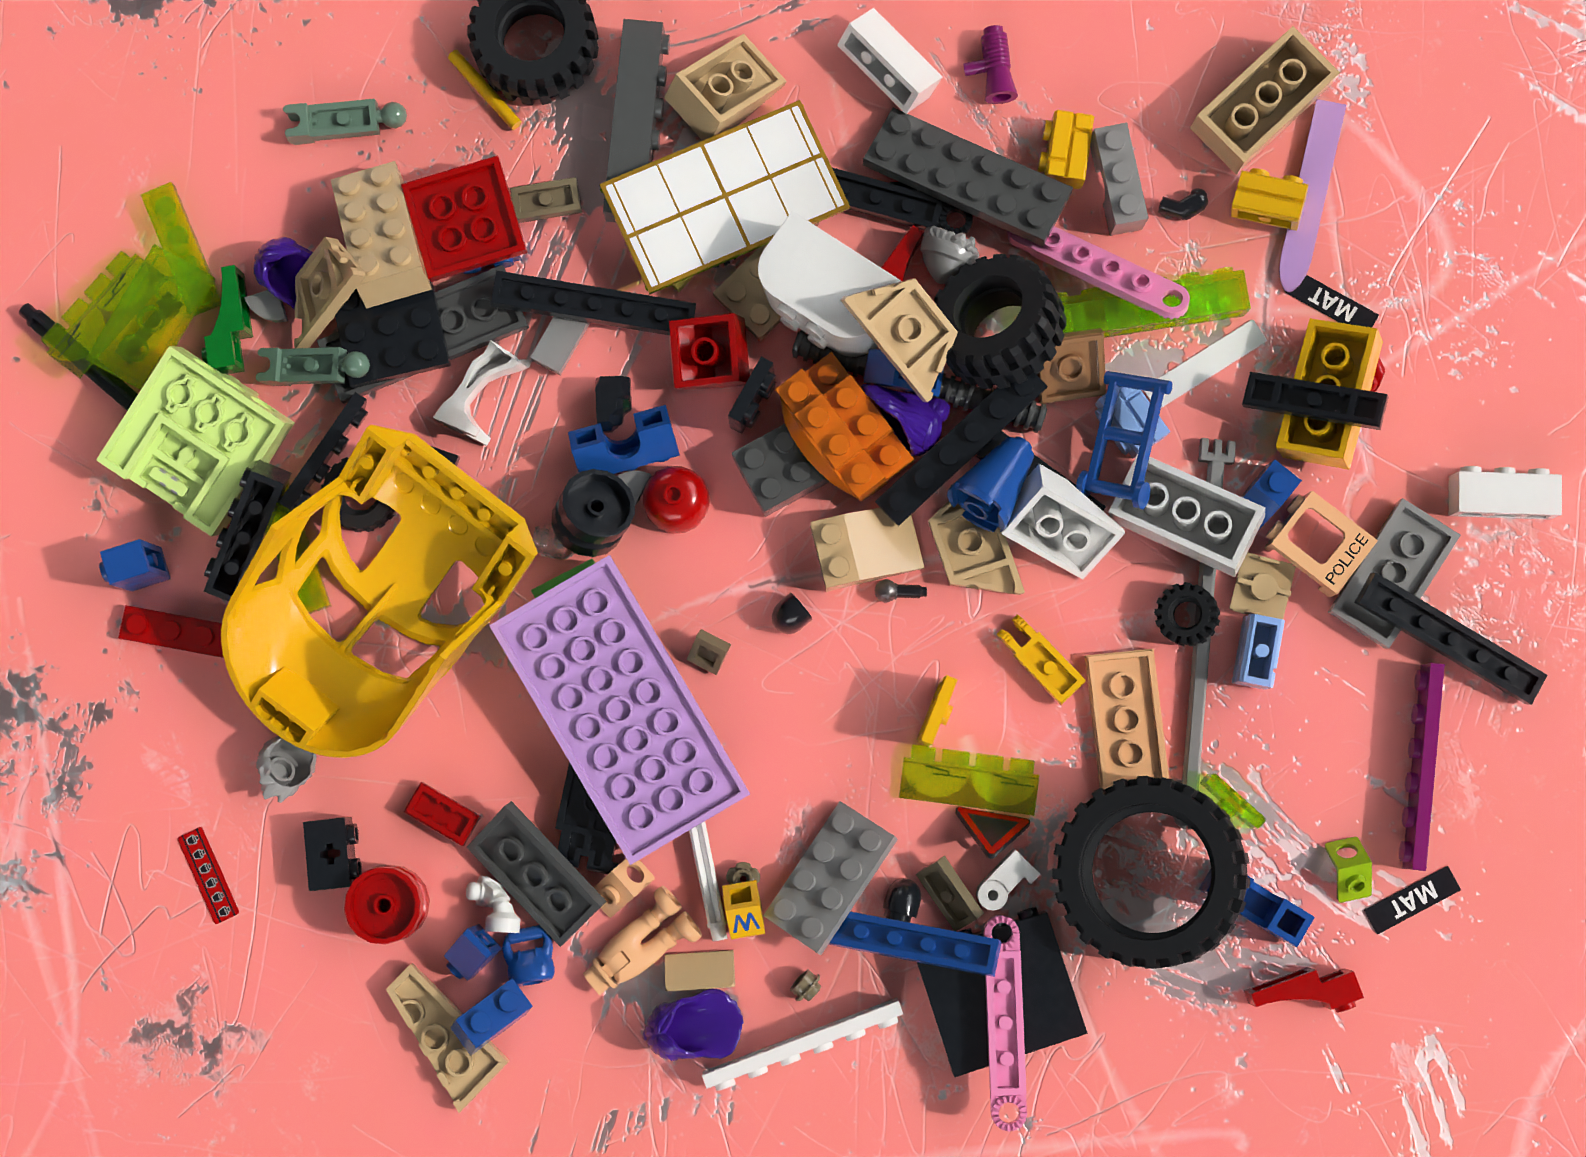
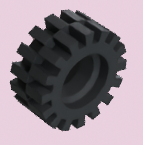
[1154,582,1220,647]

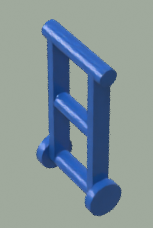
[1076,371,1172,509]

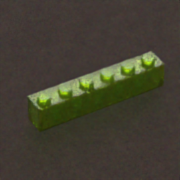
[1057,267,1251,338]

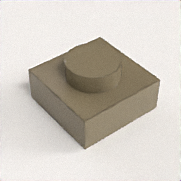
[687,629,731,675]

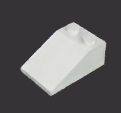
[1001,464,1125,580]

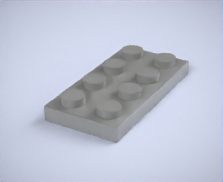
[1328,498,1461,649]
[763,801,898,955]

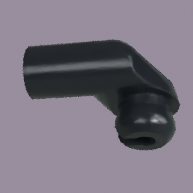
[1158,188,1208,220]

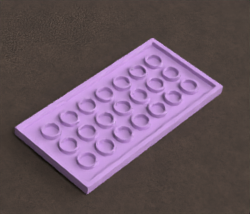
[489,555,750,865]

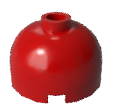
[643,466,710,534]

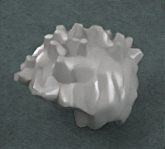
[256,736,317,803]

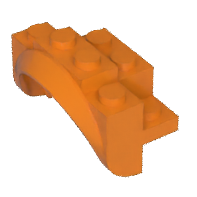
[775,352,914,501]

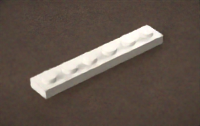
[702,998,903,1091]

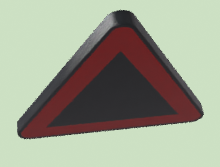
[955,806,1030,859]

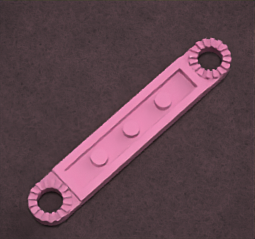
[1007,226,1190,320]
[983,915,1027,1132]

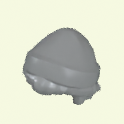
[920,226,980,284]

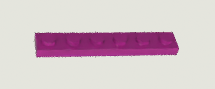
[1399,663,1445,871]

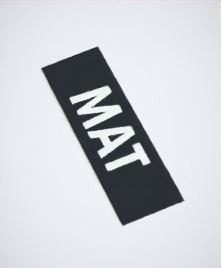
[1285,275,1379,328]
[1364,866,1461,935]

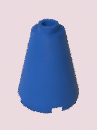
[947,437,1034,532]

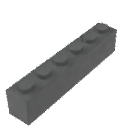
[603,19,670,222]

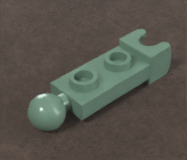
[283,99,407,145]
[256,347,370,386]

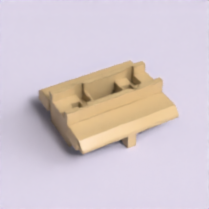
[1229,552,1296,620]

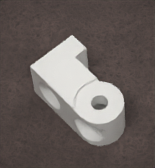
[976,848,1040,911]

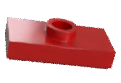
[403,782,481,846]

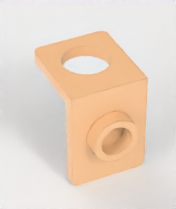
[594,859,655,918]

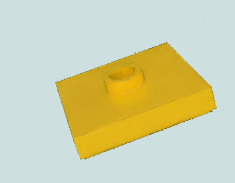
[916,675,958,746]

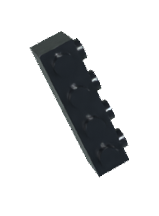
[203,460,292,602]

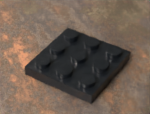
[335,282,451,388]

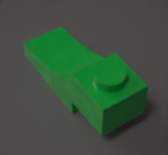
[201,265,253,375]

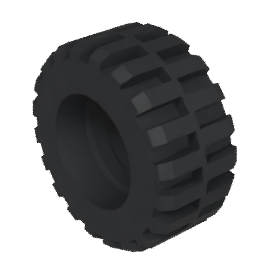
[467,0,599,105]
[934,254,1066,389]

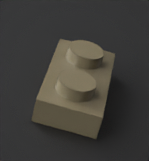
[510,177,582,223]
[916,856,984,931]

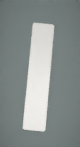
[1144,320,1267,408]

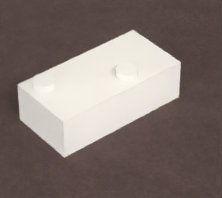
[1108,454,1265,577]

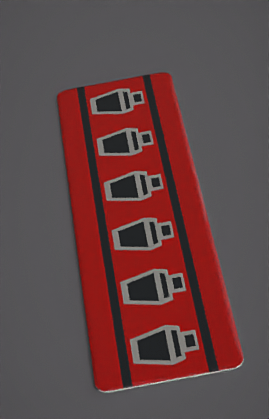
[178,827,240,924]

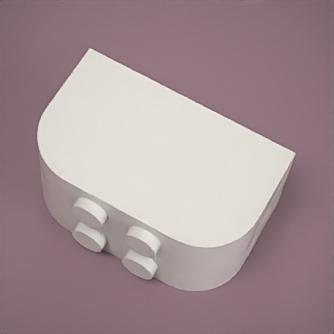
[758,211,901,357]

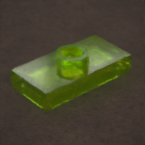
[1200,773,1266,830]

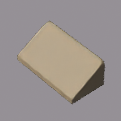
[665,950,736,991]

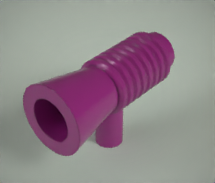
[963,25,1018,104]

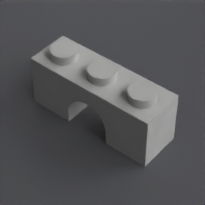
[1090,122,1149,236]

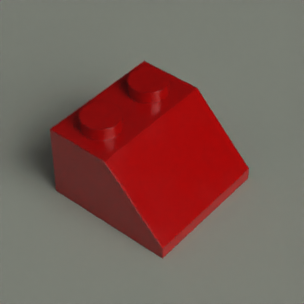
[669,313,750,389]

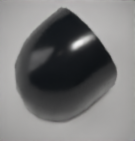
[772,592,812,634]
[883,878,921,923]

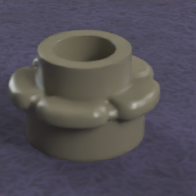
[726,862,760,884]
[790,969,821,1001]

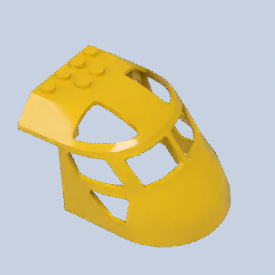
[221,425,538,758]

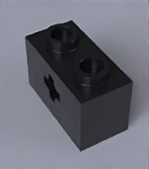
[303,817,362,891]

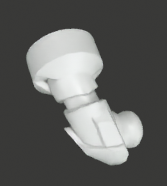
[466,875,521,933]

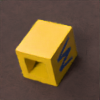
[722,880,765,940]

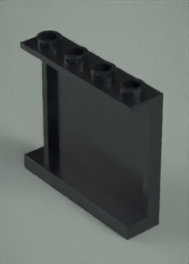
[917,907,1088,1077]

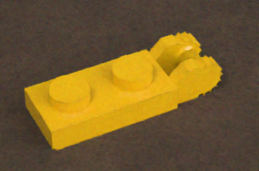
[997,615,1086,705]

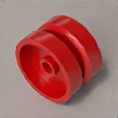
[344,865,430,945]

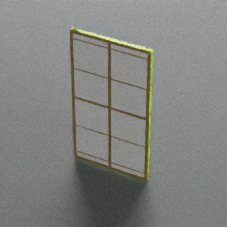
[599,100,850,295]

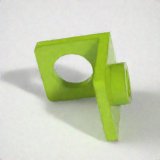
[1325,837,1372,903]

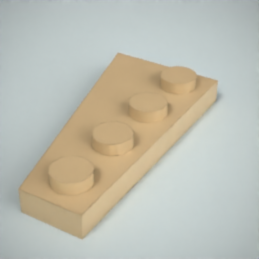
[386,963,510,1113]

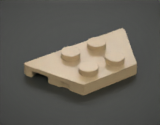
[294,237,365,348]
[840,279,958,403]
[928,501,1025,595]

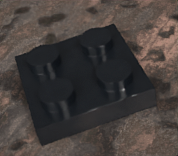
[728,356,777,434]

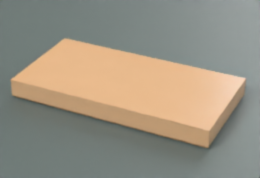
[1084,648,1169,789]

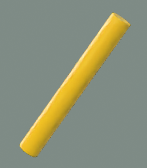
[448,49,522,130]

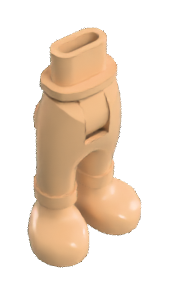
[583,885,702,995]

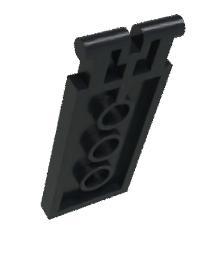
[555,762,619,875]

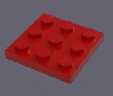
[401,155,528,282]

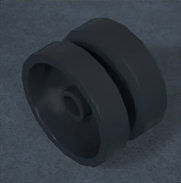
[551,469,635,557]

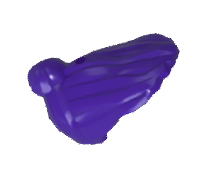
[253,237,313,310]
[861,384,950,456]
[643,989,744,1061]

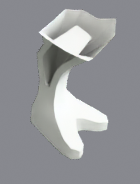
[433,340,532,446]

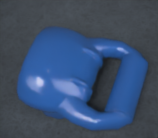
[502,925,555,987]

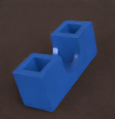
[568,405,680,474]
[1199,869,1315,947]

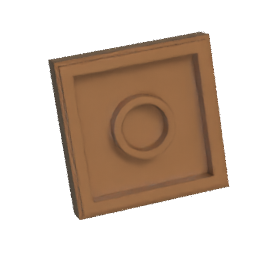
[1037,328,1107,404]

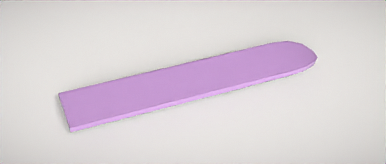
[1279,99,1347,292]

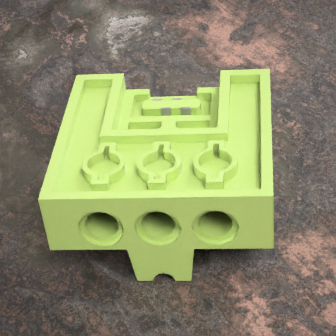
[96,346,295,537]

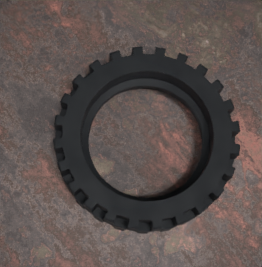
[1052,776,1250,969]

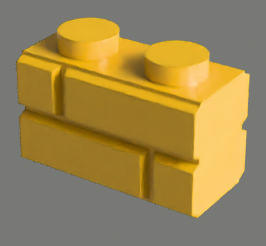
[1038,110,1094,189]
[1231,168,1309,231]

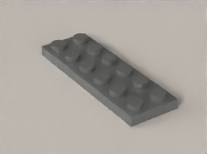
[863,107,1073,247]
[317,265,529,404]

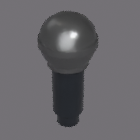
[875,579,927,603]

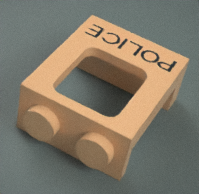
[1264,491,1378,597]

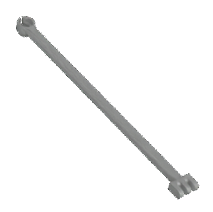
[1173,438,1236,830]

